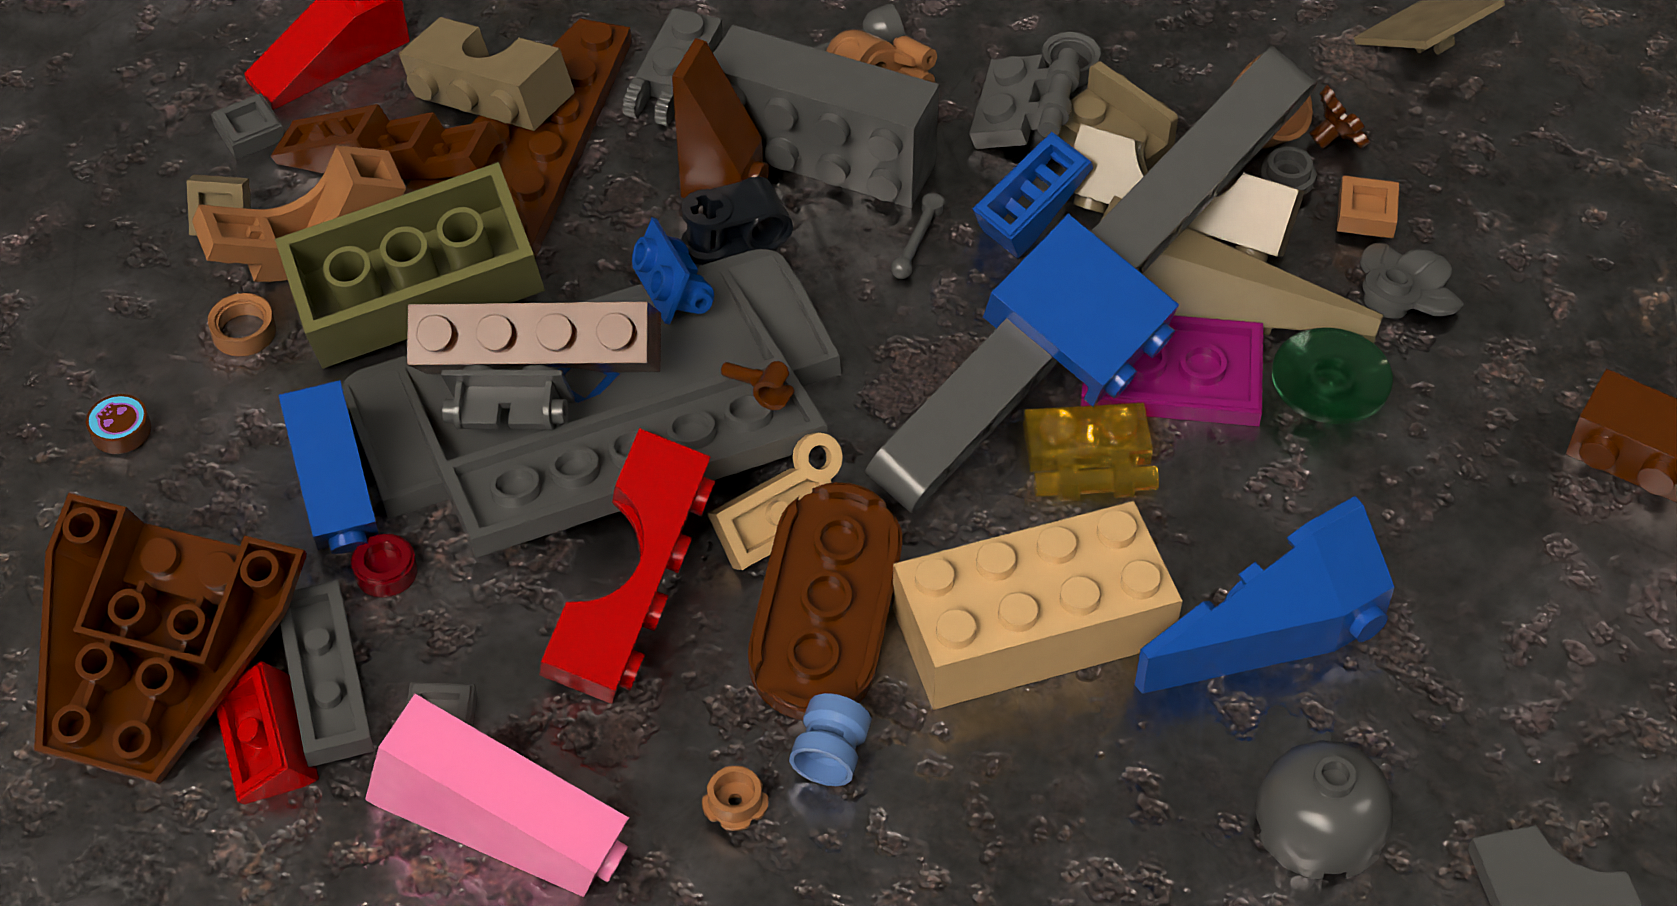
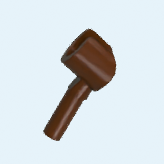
[721,361,794,410]

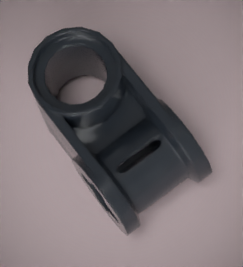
[681,177,794,265]

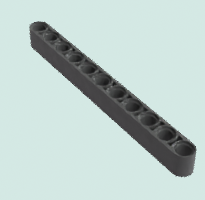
[865,46,1318,513]

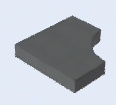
[1467,825,1643,906]

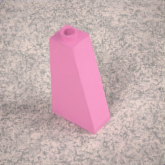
[365,694,629,897]

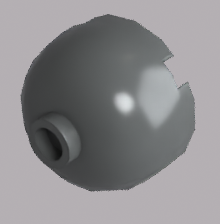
[1255,740,1393,880]

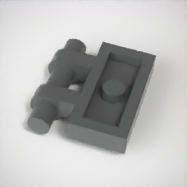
[969,48,1081,149]

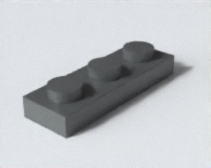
[280,580,374,767]

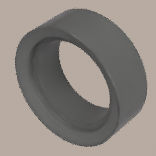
[1042,32,1101,87]

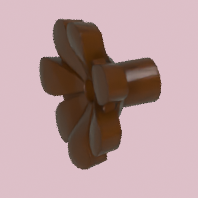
[1309,85,1370,149]

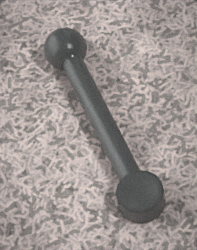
[891,193,944,279]

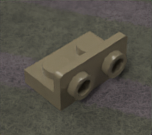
[1058,61,1178,170]

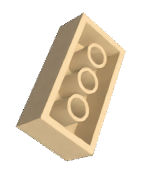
[892,501,1182,710]

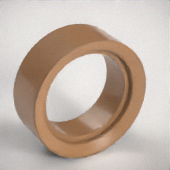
[208,293,276,356]

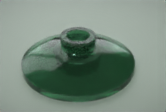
[1272,328,1393,424]

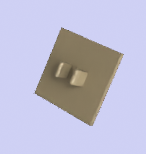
[1354,0,1505,55]

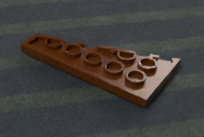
[403,18,632,259]

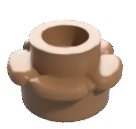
[702,766,769,831]

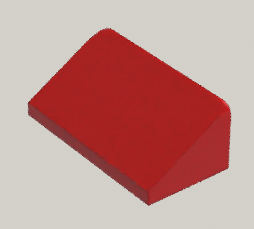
[216,661,319,805]

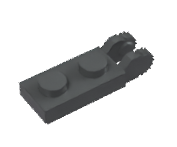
[622,8,723,126]

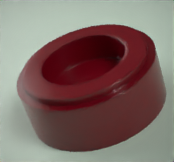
[351,534,417,598]

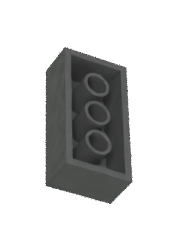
[713,24,939,208]

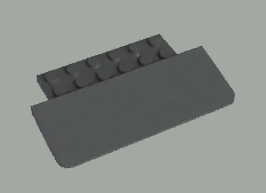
[342,249,841,558]

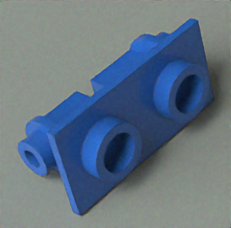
[632,217,714,325]

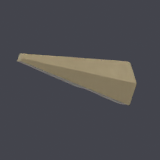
[1100,195,1383,344]

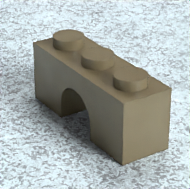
[398,17,575,131]

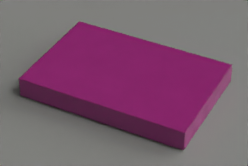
[1080,315,1263,427]

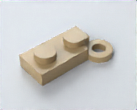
[707,433,843,570]

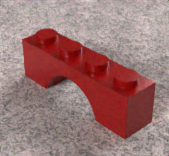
[539,428,715,704]

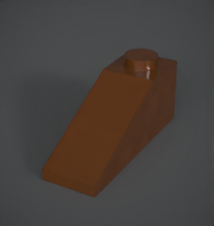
[672,38,769,198]

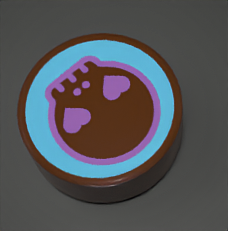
[86,394,151,454]

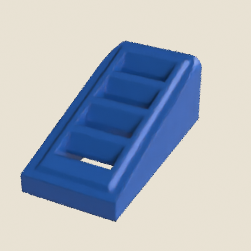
[972,132,1093,259]

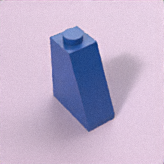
[278,380,379,554]

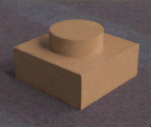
[1337,176,1399,238]

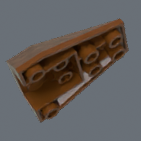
[34,493,307,785]

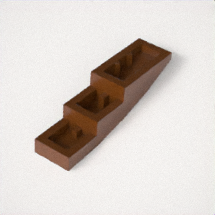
[271,104,500,180]

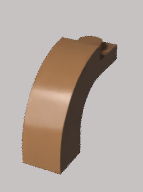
[192,145,406,282]

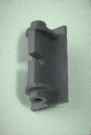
[441,365,575,430]

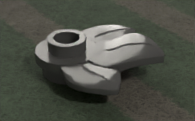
[1360,243,1464,318]

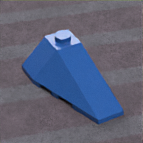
[1134,496,1395,694]

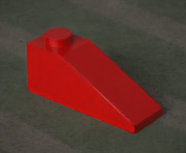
[244,0,410,110]

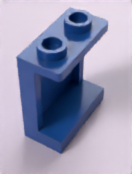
[983,213,1179,407]

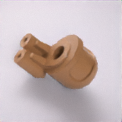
[826,29,937,83]

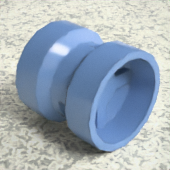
[789,693,872,786]

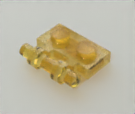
[1023,403,1159,502]

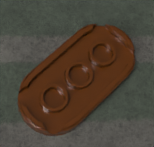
[748,482,902,720]

